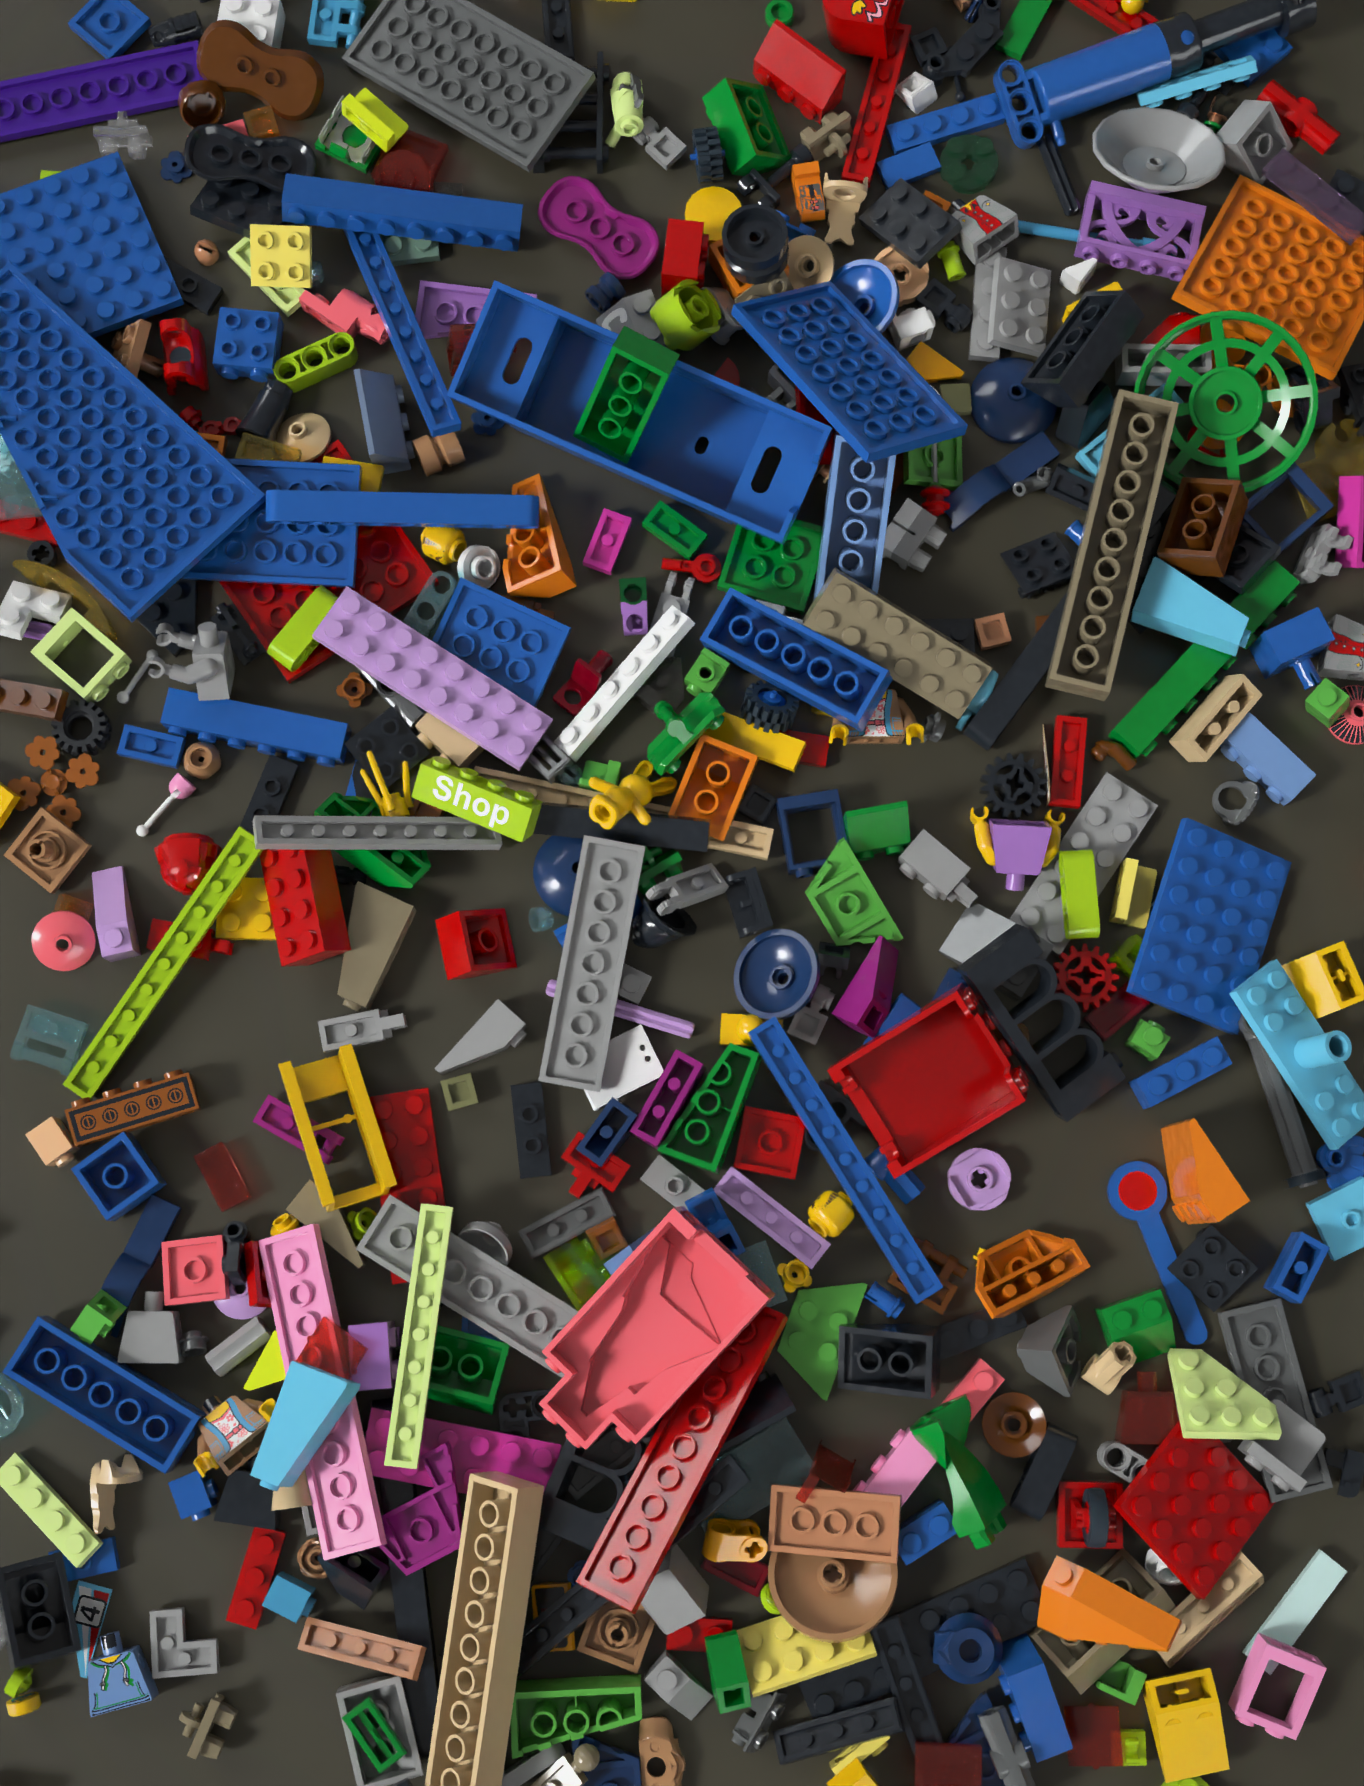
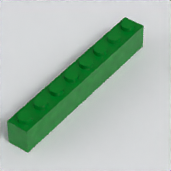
[1108,560,1300,759]

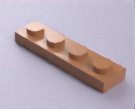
[297,1617,427,1681]

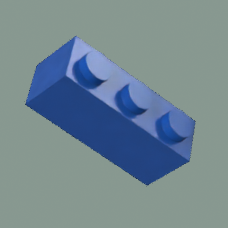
[1128,1036,1233,1110]

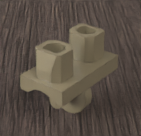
[800,110,853,162]
[179,1693,238,1760]

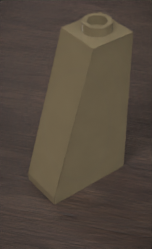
[337,881,417,1012]

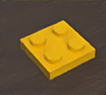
[216,877,276,941]

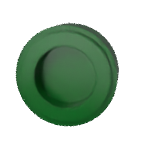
[765,0,794,28]

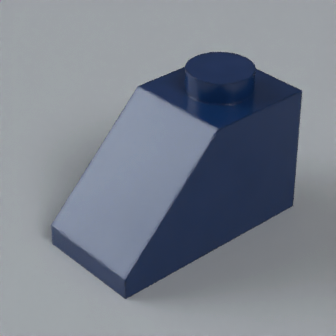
[576,1097,639,1167]

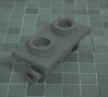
[731,1691,788,1753]

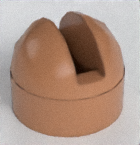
[194,239,219,266]

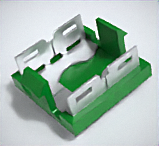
[314,95,381,174]

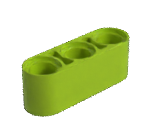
[273,332,358,393]
[267,585,338,672]
[1058,849,1100,939]

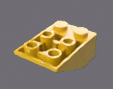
[1142,1668,1230,1783]

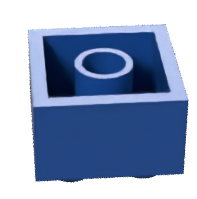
[71,1131,167,1221]

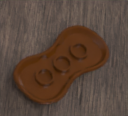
[196,20,324,121]

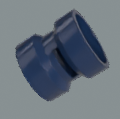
[584,272,626,314]

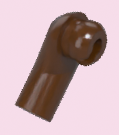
[1091,740,1137,771]

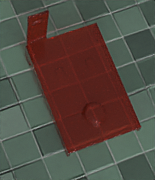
[795,1439,856,1504]

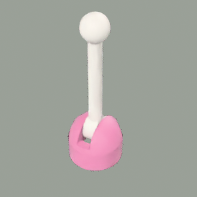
[136,773,197,837]

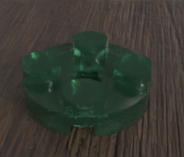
[940,134,998,194]

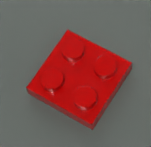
[733,1106,805,1180]

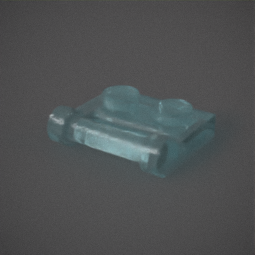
[10,1004,90,1076]

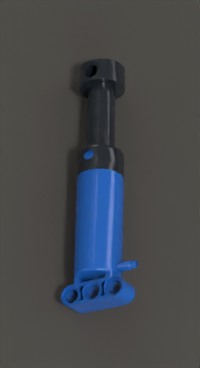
[993,0,1317,150]

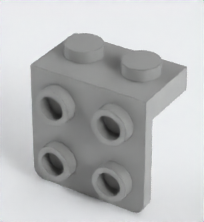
[1237,1399,1326,1492]

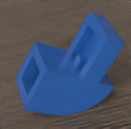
[684,1187,746,1256]

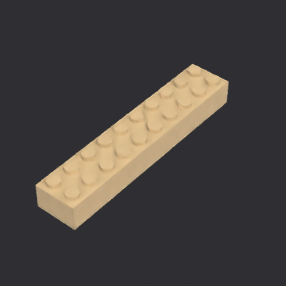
[425,1471,544,1786]

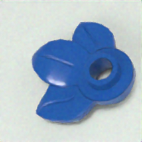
[1316,1135,1364,1190]

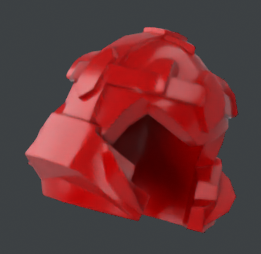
[154,833,222,895]

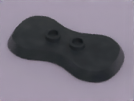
[184,124,316,194]

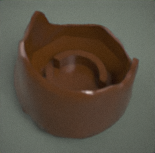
[178,80,226,129]

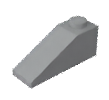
[434,999,527,1075]

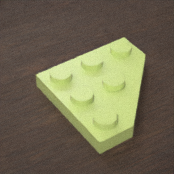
[1167,1348,1282,1440]

